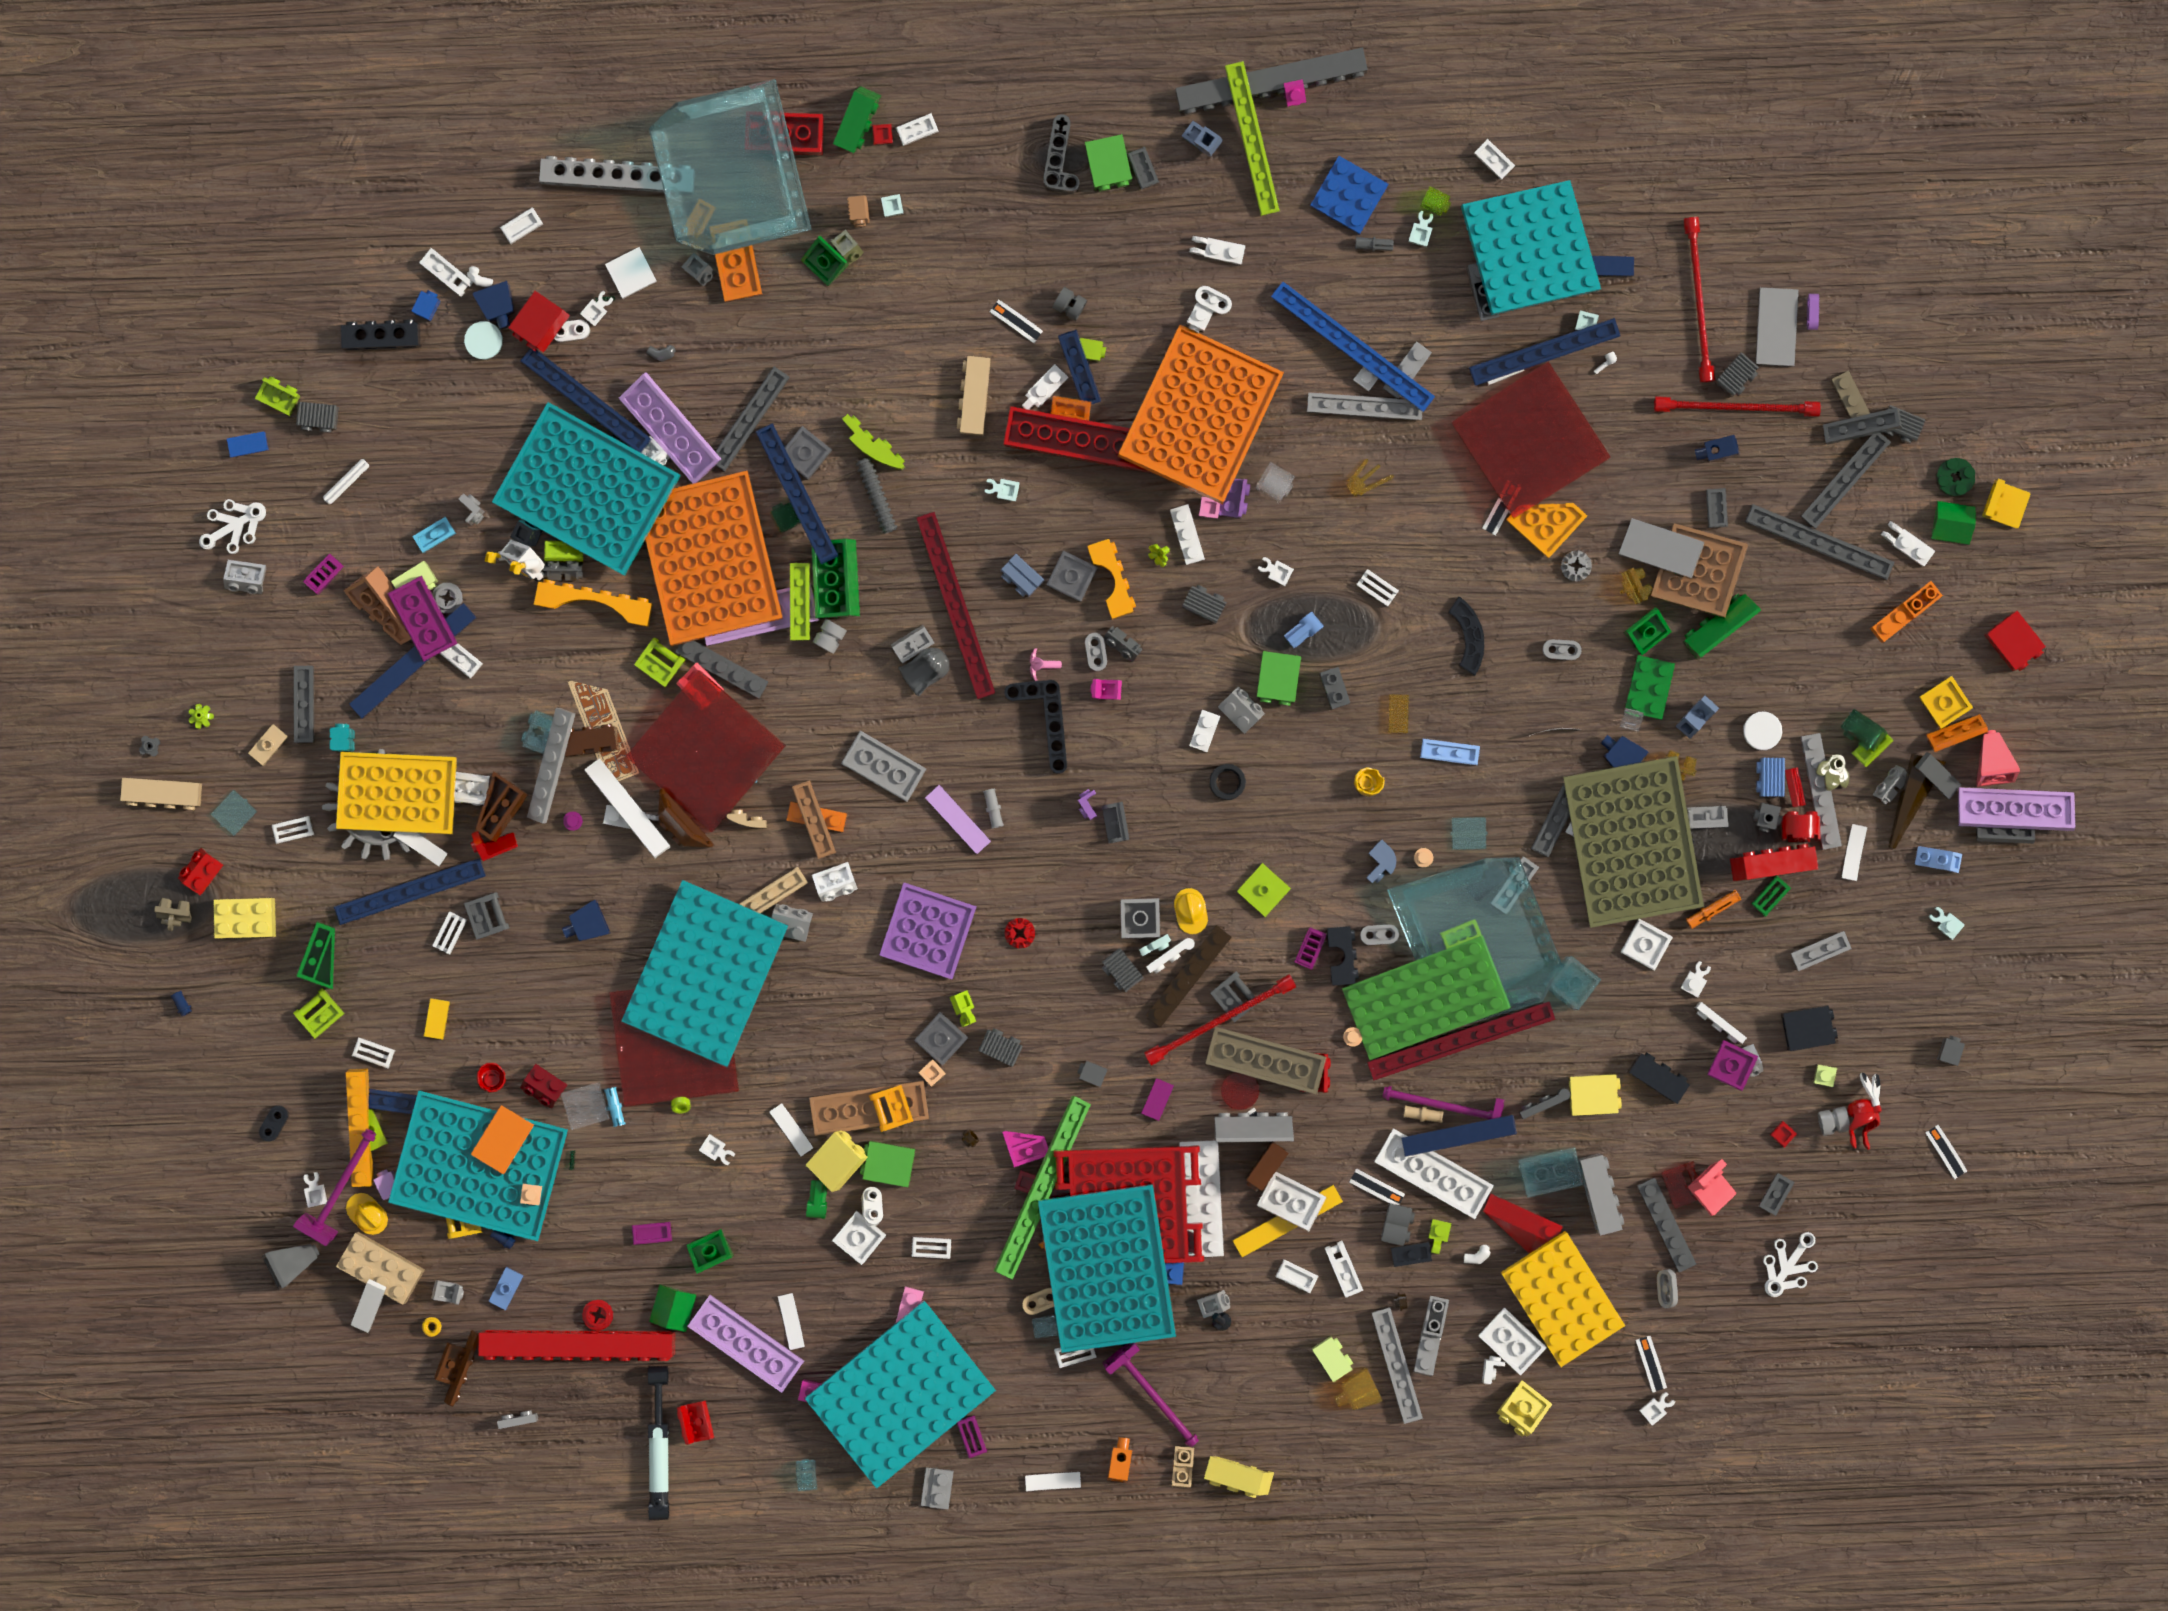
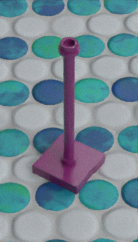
[1383,1086,1505,1120]
[293,1129,376,1246]
[1103,1343,1199,1448]

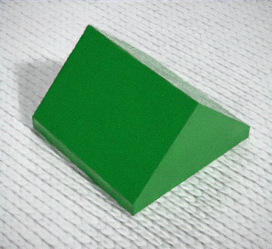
[801,236,849,286]
[1931,501,1976,545]
[1623,607,1672,655]
[686,1229,734,1274]
[649,1284,697,1332]

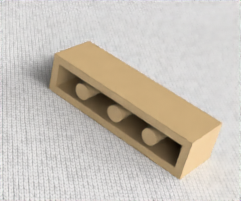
[957,356,991,436]
[120,778,202,810]

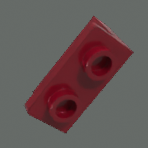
[520,1064,567,1109]

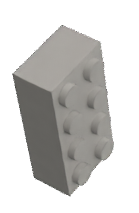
[1577,1153,1624,1236]

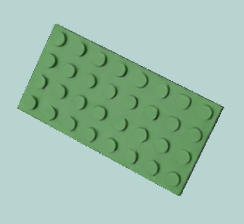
[1342,935,1511,1060]

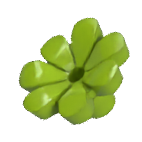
[1148,544,1170,567]
[189,704,214,729]

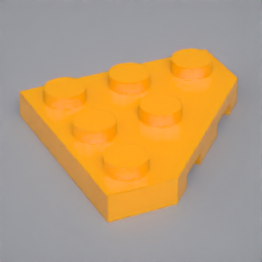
[1506,503,1587,559]

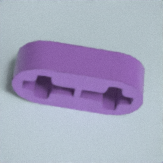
[1807,294,1819,330]

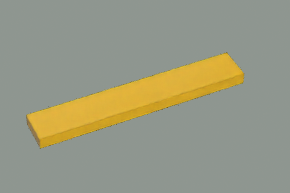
[1233,1185,1343,1257]

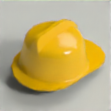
[1174,888,1208,934]
[346,1193,388,1235]

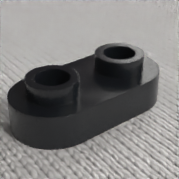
[259,1105,289,1142]

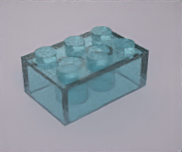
[1517,1146,1584,1198]

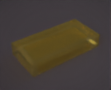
[1388,694,1409,733]

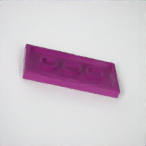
[387,576,458,661]

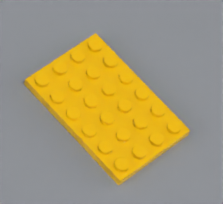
[336,752,457,835]
[1501,1231,1625,1367]

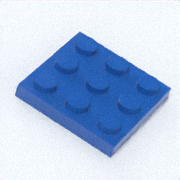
[1310,156,1389,235]

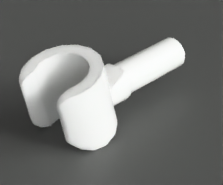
[1594,352,1617,374]

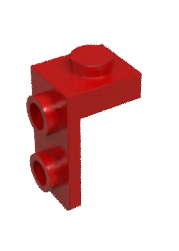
[470,831,518,861]

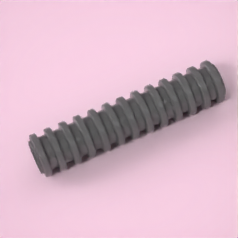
[856,458,898,534]

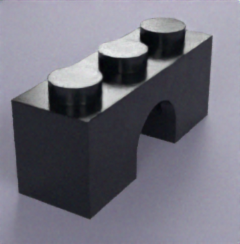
[1327,926,1359,986]

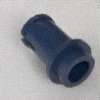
[171,991,192,1017]
[490,1230,516,1249]

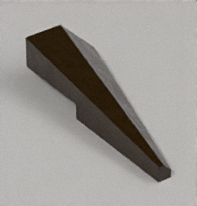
[1888,754,1946,849]

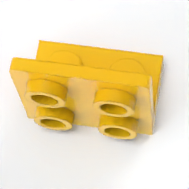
[1982,478,2031,529]

